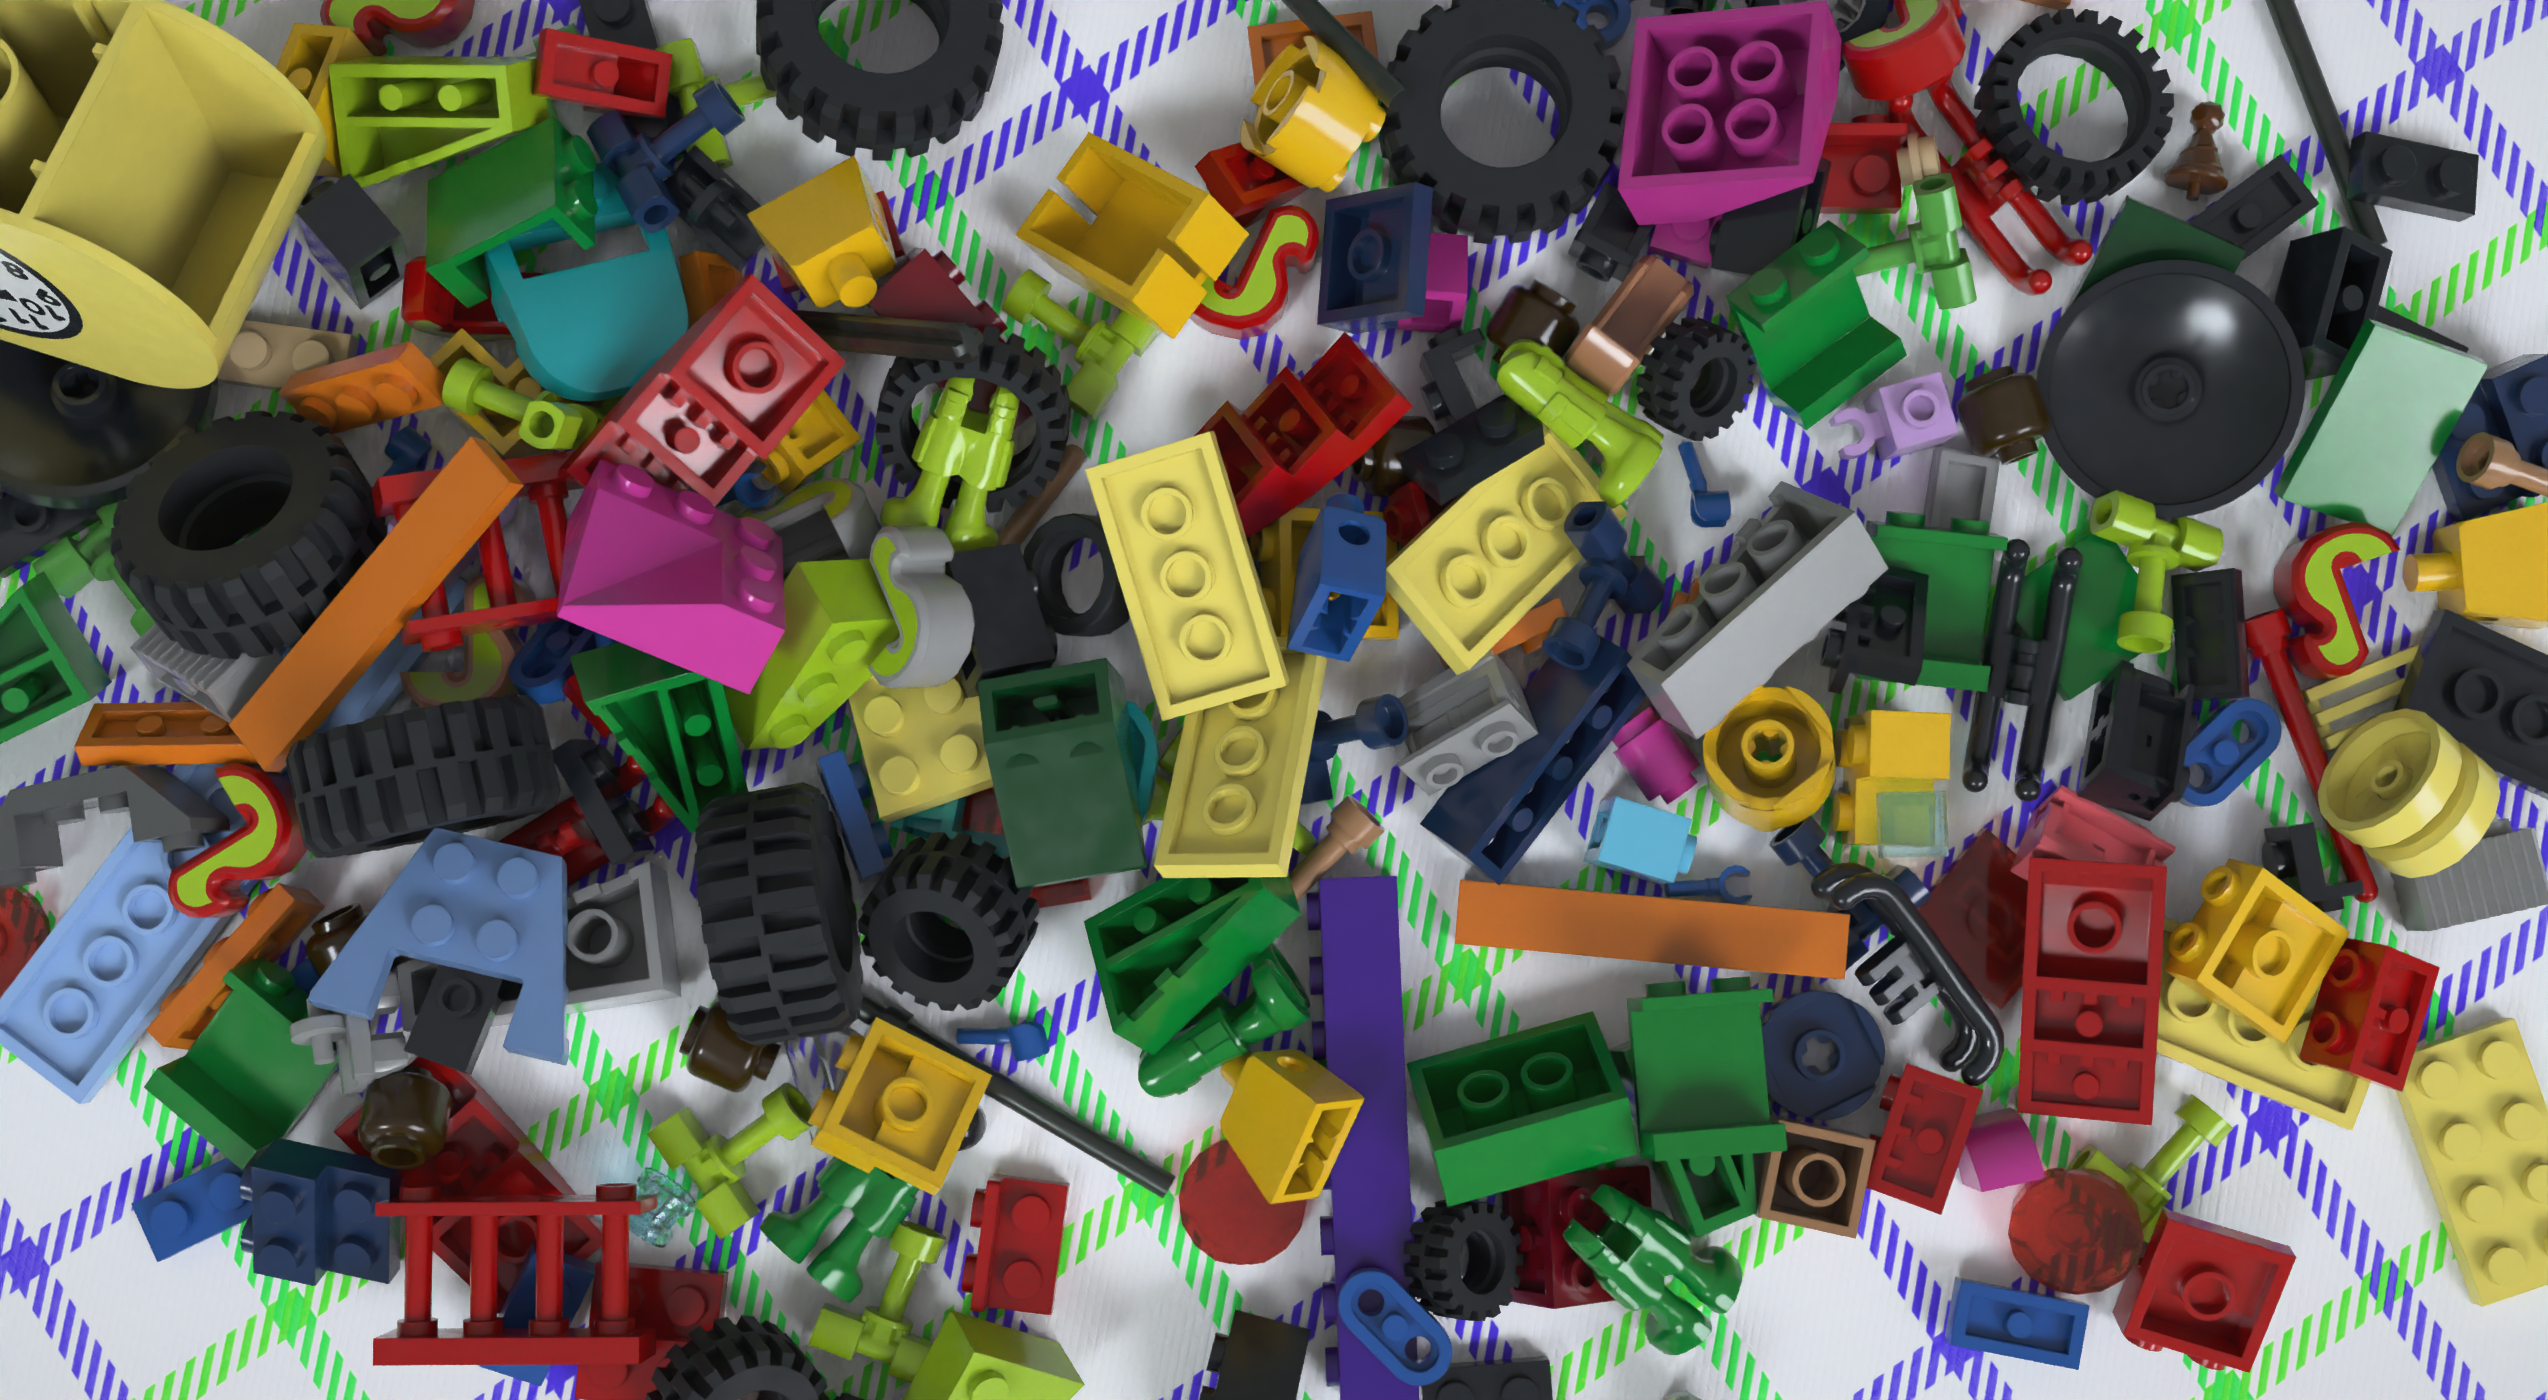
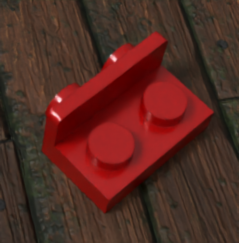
[1820,114,1908,214]
[2300,938,2440,1092]
[1866,1063,1984,1215]
[962,1174,1070,1315]

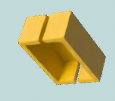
[1015,132,1249,339]

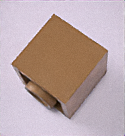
[1753,1114,1875,1239]

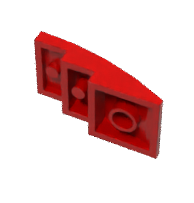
[560,273,847,506]
[1194,332,1413,538]
[2017,857,2167,1125]
[333,1055,602,1314]

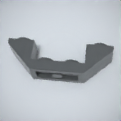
[0,765,231,888]

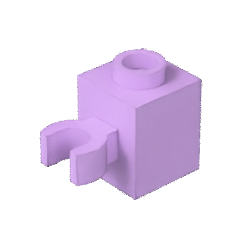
[1829,371,1959,462]

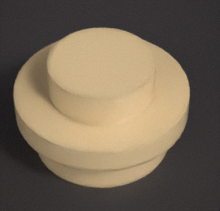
[1896,132,1941,187]

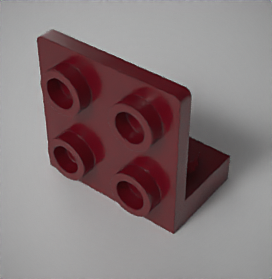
[1502,1165,1652,1309]

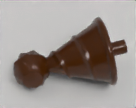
[2163,101,2228,201]

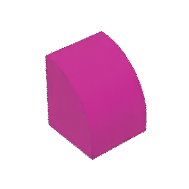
[1397,232,1468,333]
[1958,1107,2045,1192]

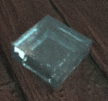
[1876,791,1949,858]

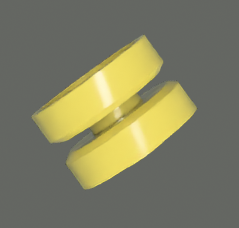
[2318,708,2501,878]

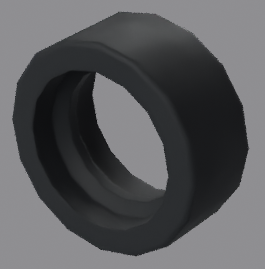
[1023,513,1130,637]

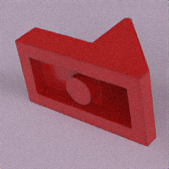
[532,28,673,119]
[1194,142,1309,229]

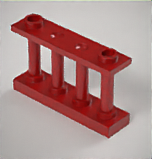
[371,450,583,652]
[373,1183,657,1366]

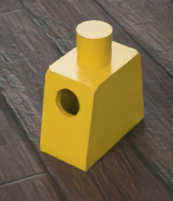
[747,156,897,308]
[2403,502,2548,629]
[1220,1049,1365,1204]

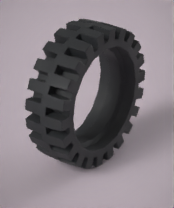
[1974,8,2174,205]
[875,324,1071,513]

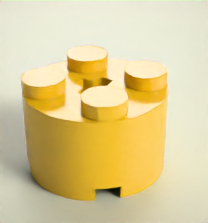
[1240,35,1386,192]
[1702,685,1836,832]

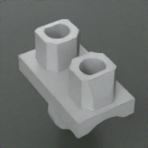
[290,972,408,1095]

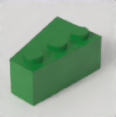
[1609,1041,1757,1238]

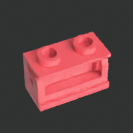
[2010,784,2176,881]

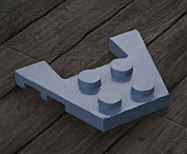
[308,827,569,1066]

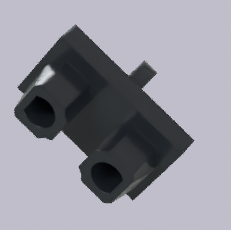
[664,145,765,272]

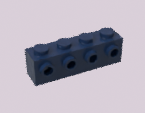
[1420,635,1647,886]

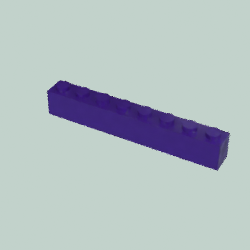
[1306,876,1419,1400]

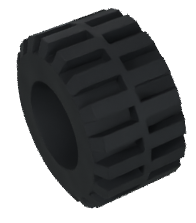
[858,832,1039,1011]
[646,1315,830,1400]

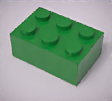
[1406,1011,1639,1207]

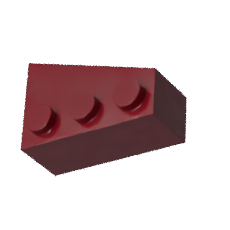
[866,247,1032,431]

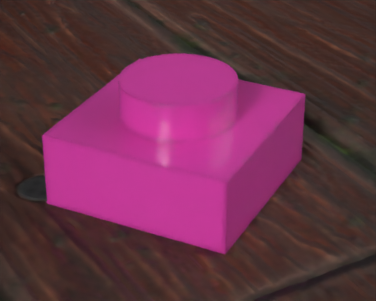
[1647,214,1723,269]

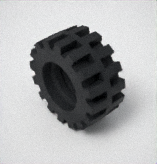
[1636,317,1756,441]
[1404,1200,1523,1321]

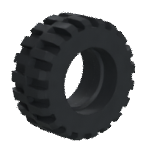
[756,0,1004,161]
[1379,0,1626,245]
[110,410,388,659]
[286,695,561,858]
[694,782,863,1046]

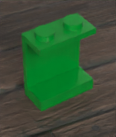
[426,116,598,308]
[1725,220,1907,430]
[1850,511,2008,692]
[144,957,339,1170]
[1626,976,1787,1161]

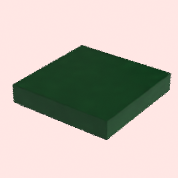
[2065,195,2247,310]

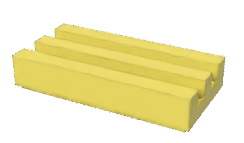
[2301,644,2420,750]

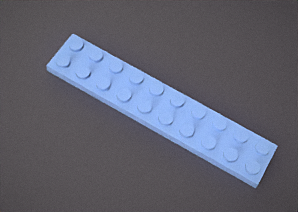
[0,520,468,1104]

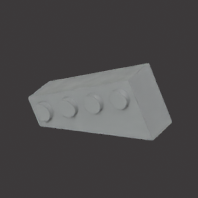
[1627,481,1889,740]
[397,861,682,1033]

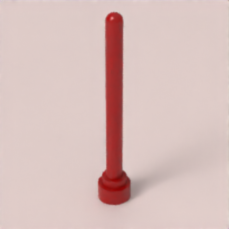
[2245,607,2379,903]

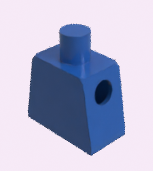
[1286,494,1387,662]

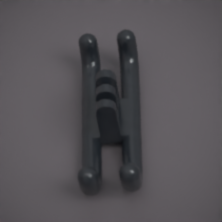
[1962,538,2083,802]
[1810,862,2004,1086]

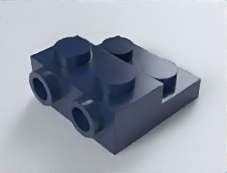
[1317,182,1433,334]
[2432,354,2548,522]
[239,1137,401,1286]

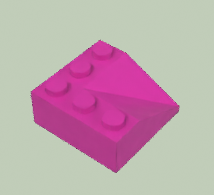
[1618,0,1842,225]
[557,459,785,694]

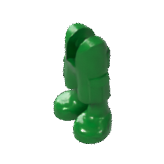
[1138,942,1311,1098]
[759,1157,920,1303]
[1562,1184,1742,1355]

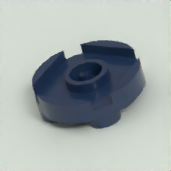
[1761,990,1885,1120]

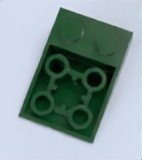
[977,658,1147,890]

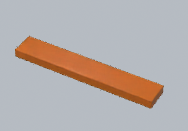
[228,436,524,772]
[1455,879,1850,980]

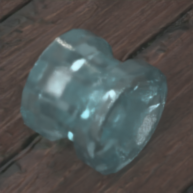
[629,1167,696,1248]

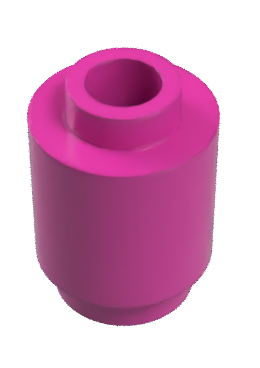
[1612,706,1701,804]

